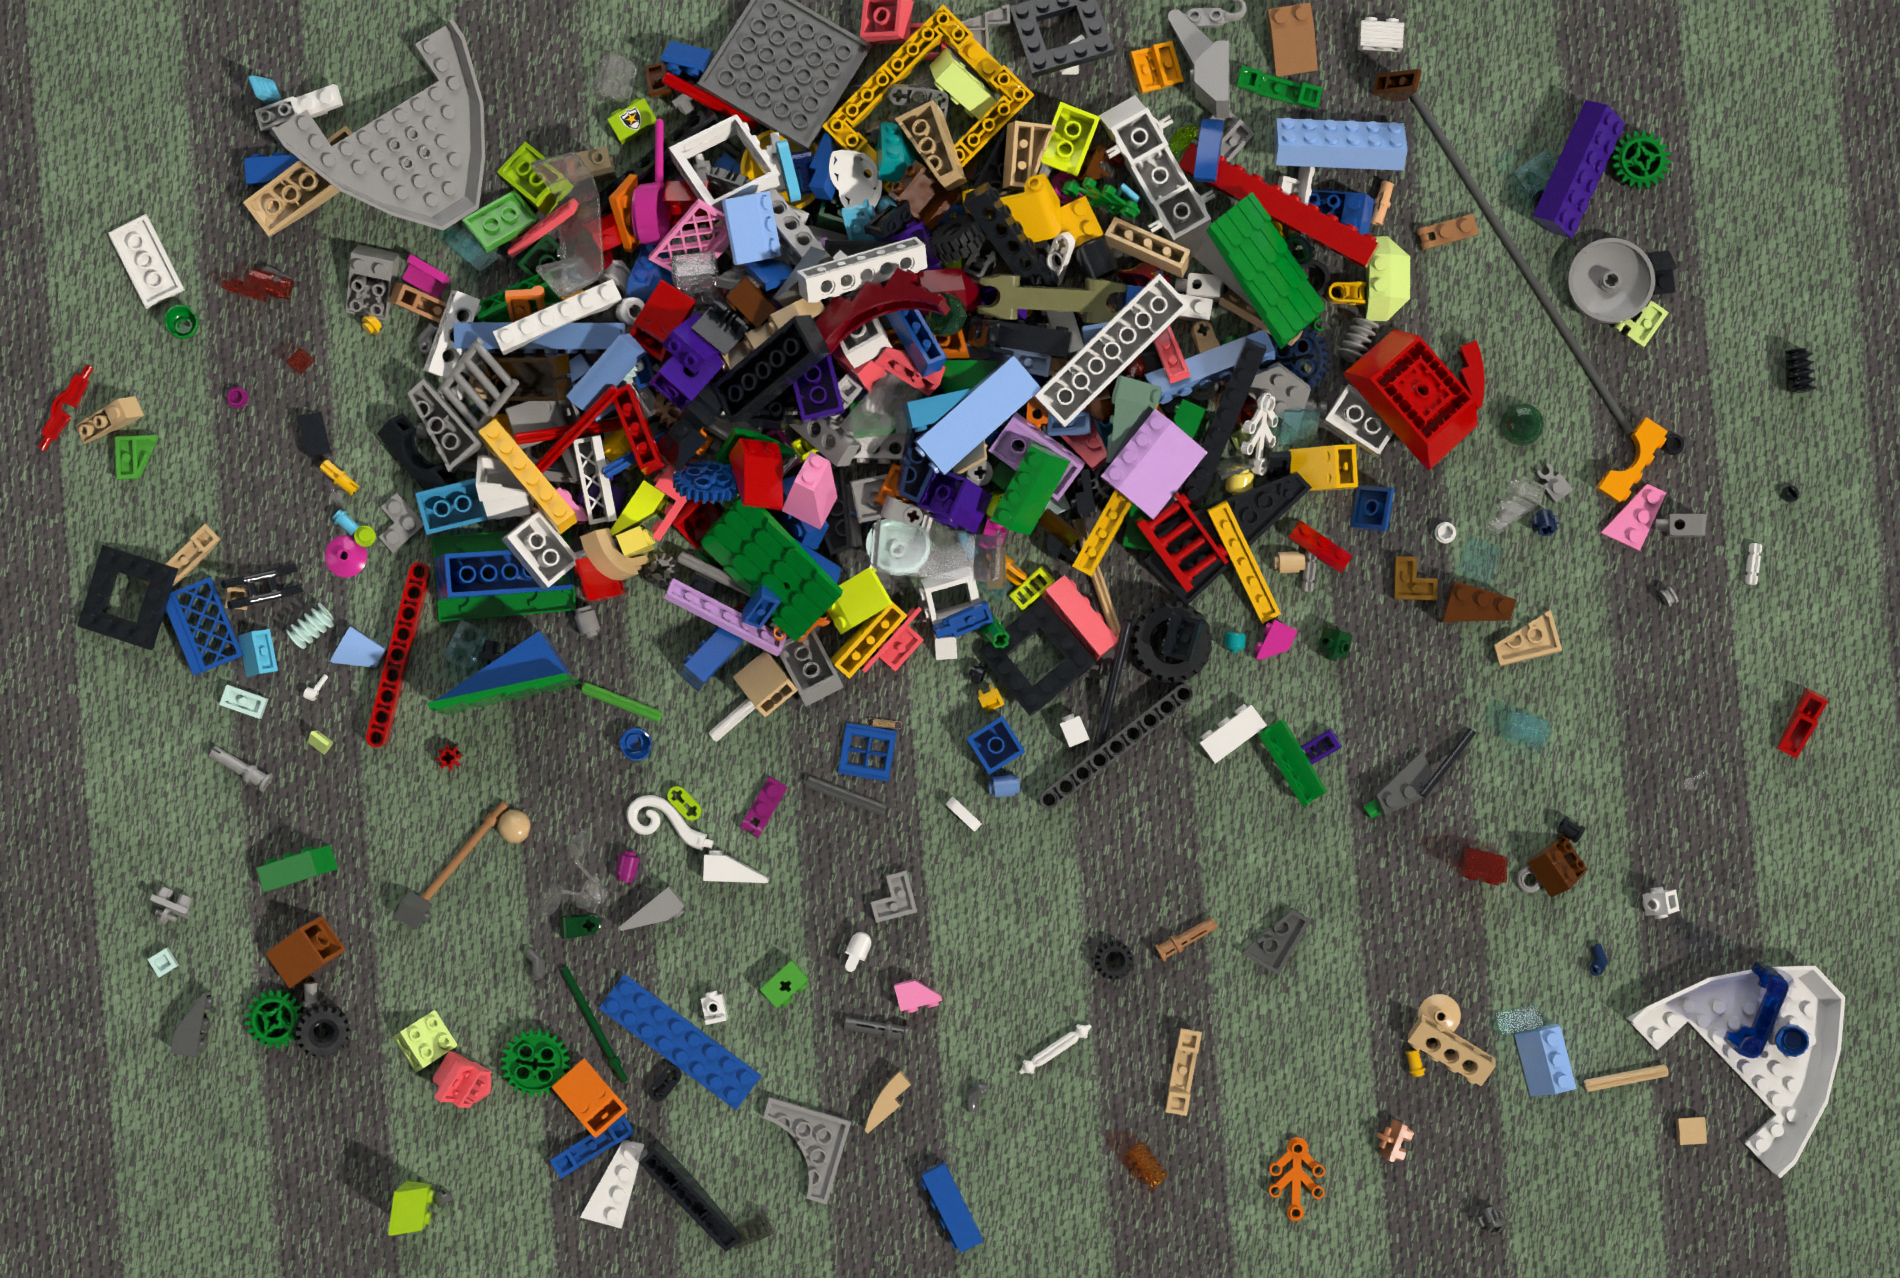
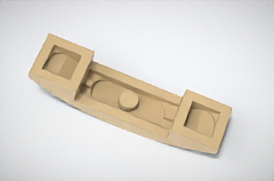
[144,524,221,588]
[1165,1028,1202,1116]

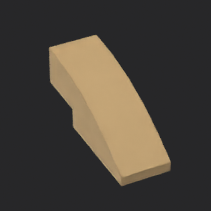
[865,1070,911,1134]

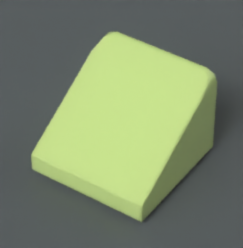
[308,731,333,755]

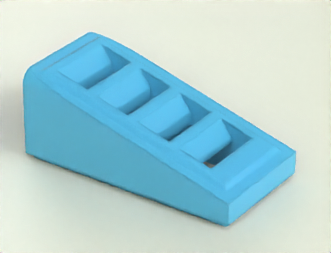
[249,75,281,105]
[1116,183,1140,204]

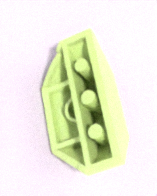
[1366,236,1410,321]

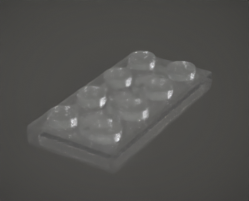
[839,371,924,454]

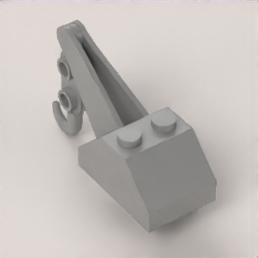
[1168,0,1247,118]

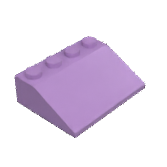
[1101,409,1208,520]

